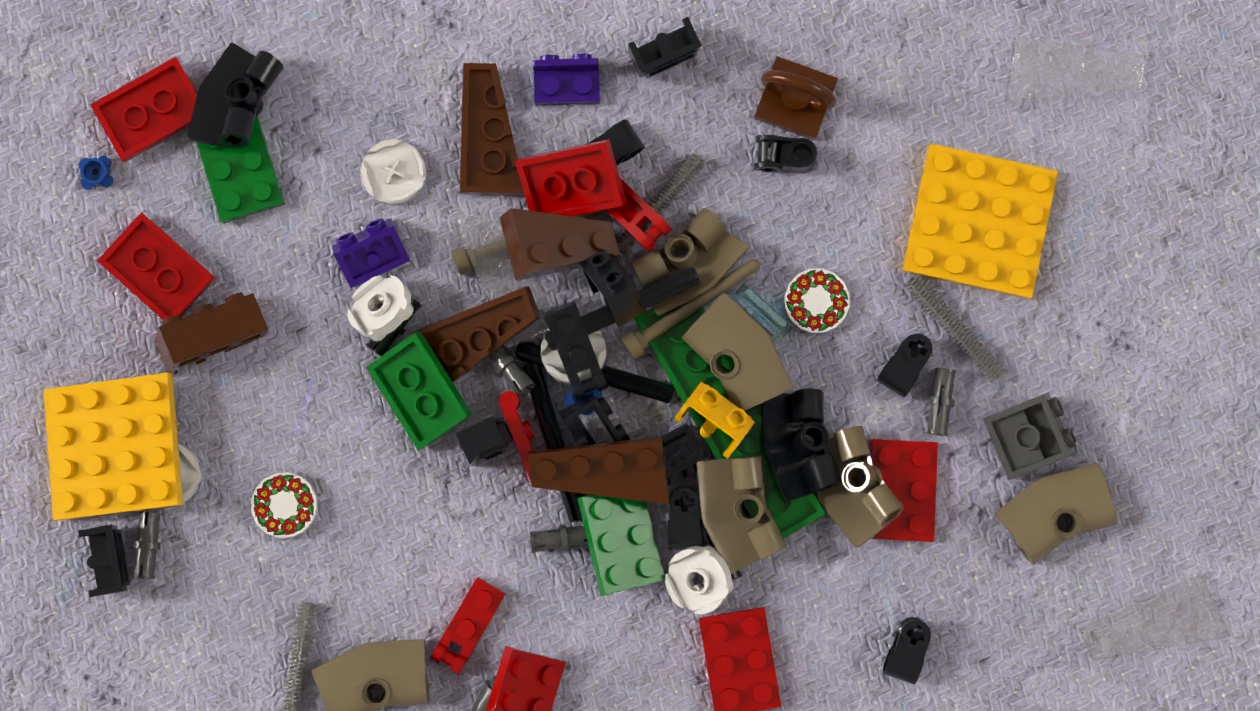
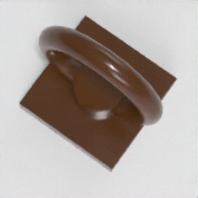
[754,56,838,141]

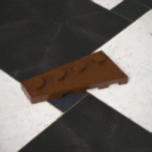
[460,63,524,195]
[411,286,541,382]
[528,437,669,505]

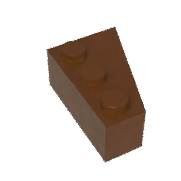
[500,208,620,281]
[154,292,268,375]

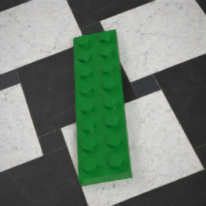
[634,303,826,539]

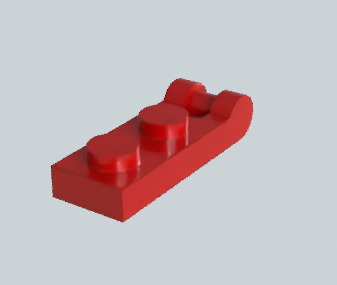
[606,178,672,252]
[499,391,535,482]
[430,577,506,675]

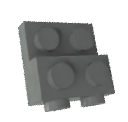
[983,392,1077,480]

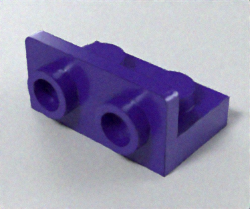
[533,53,600,106]
[332,218,410,288]

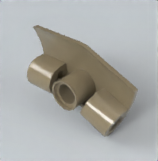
[631,208,750,316]
[682,293,793,411]
[809,426,905,547]
[697,456,787,574]
[994,463,1117,565]
[311,639,429,711]

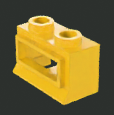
[674,382,755,459]

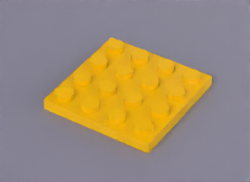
[901,143,1058,300]
[43,373,183,521]

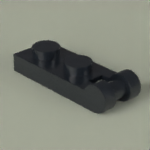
[543,301,608,400]

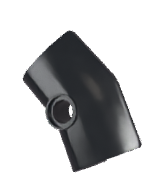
[187,43,284,148]
[762,388,842,502]

